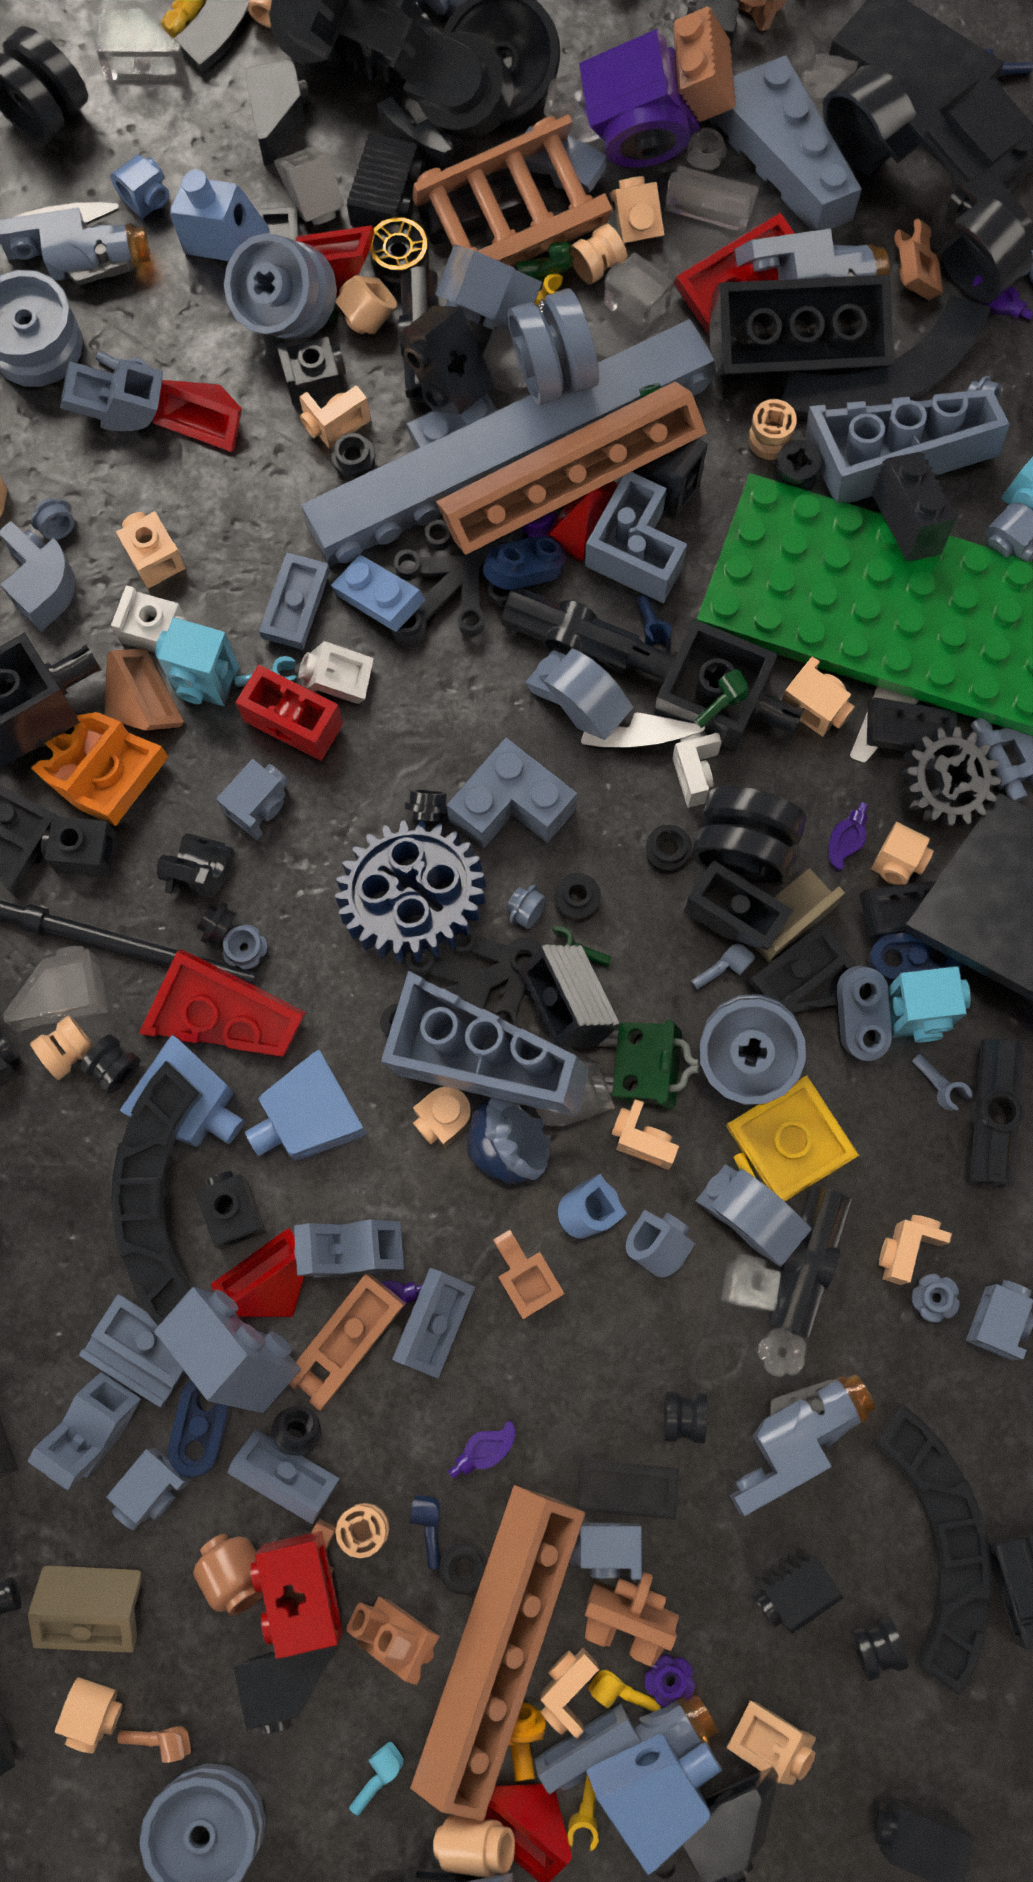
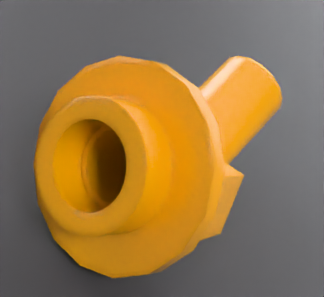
[509,1702,546,1782]

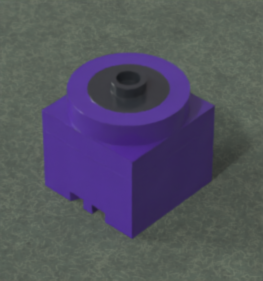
[579,29,701,167]

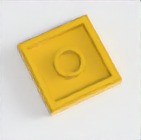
[726,1075,859,1202]

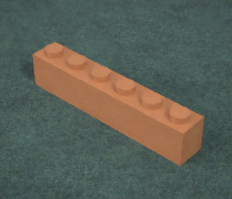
[436,382,707,555]
[410,1485,586,1821]

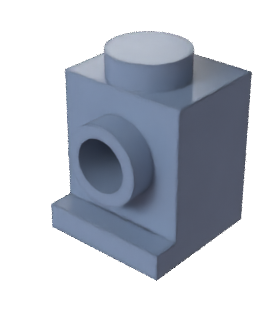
[216,759,289,840]
[966,1280,1033,1360]
[106,1448,192,1530]
[570,1523,642,1579]

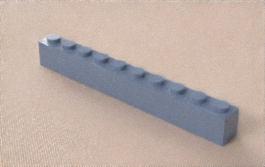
[301,319,715,567]

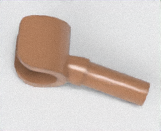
[118,1726,191,1763]

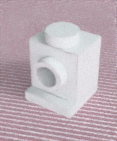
[111,586,187,653]

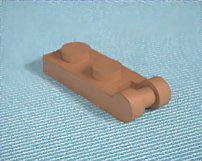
[288,1273,406,1412]

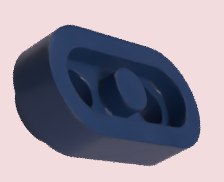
[483,537,566,590]
[869,933,963,983]
[168,1380,231,1477]

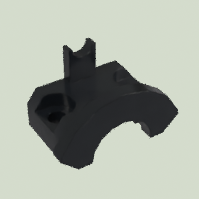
[157,833,235,898]

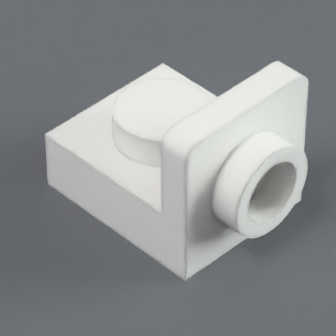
[299,641,374,704]
[672,731,722,808]

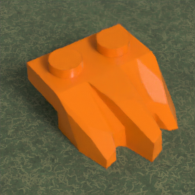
[31,712,169,826]

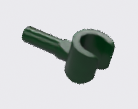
[694,669,748,728]
[546,926,612,967]

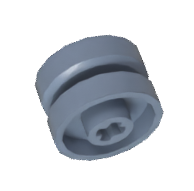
[224,233,337,340]
[0,270,83,387]
[507,288,600,405]
[700,994,806,1104]
[139,1763,266,1882]

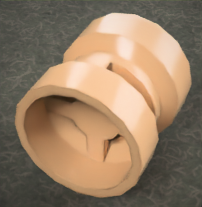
[570,224,627,285]
[748,399,797,460]
[30,1015,93,1080]
[335,1503,390,1558]

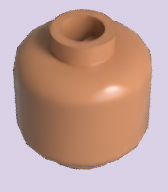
[193,1534,263,1616]

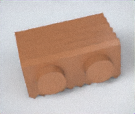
[673,6,737,122]

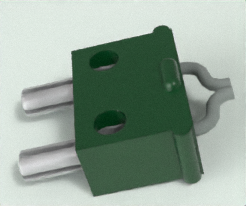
[585,1019,699,1110]

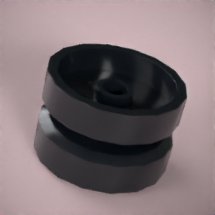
[0,25,89,144]
[691,786,807,886]

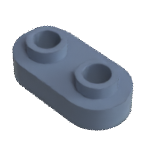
[837,966,892,1061]

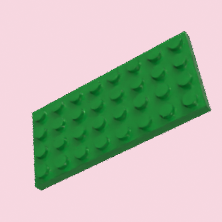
[697,473,1033,736]

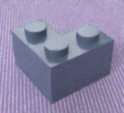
[435,244,542,335]
[585,472,687,603]
[447,738,577,849]
[154,1287,301,1413]

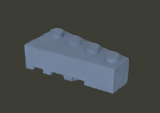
[707,55,861,231]
[805,389,1009,503]
[381,971,589,1117]

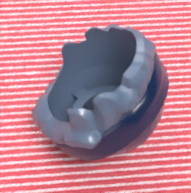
[467,1097,551,1184]

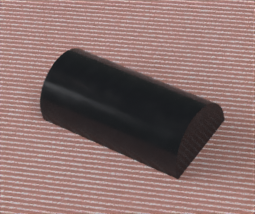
[710,275,894,376]

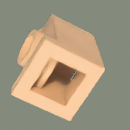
[116,511,186,589]
[782,656,855,737]

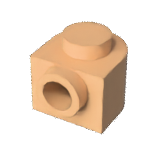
[335,275,397,334]
[871,821,934,886]
[413,1087,472,1149]
[54,1677,123,1753]

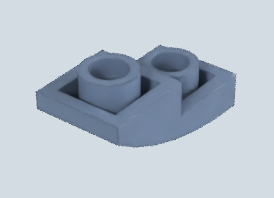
[524,126,609,193]

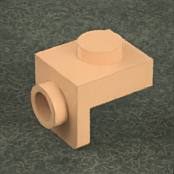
[610,176,664,243]
[879,1215,952,1285]
[540,1648,599,1739]

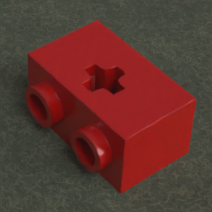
[235,664,344,761]
[250,1531,343,1659]

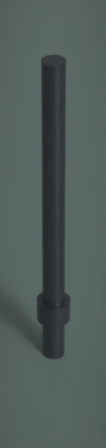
[0,900,258,986]

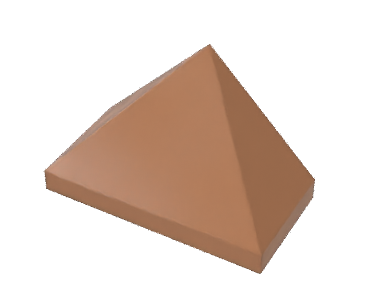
[104,649,184,730]

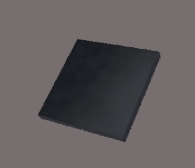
[905,793,1033,1001]

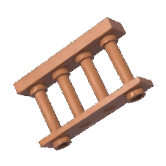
[413,114,612,267]

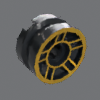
[369,218,429,289]

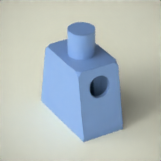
[170,169,270,261]
[120,1035,244,1147]
[245,1050,367,1161]
[586,1735,723,1875]

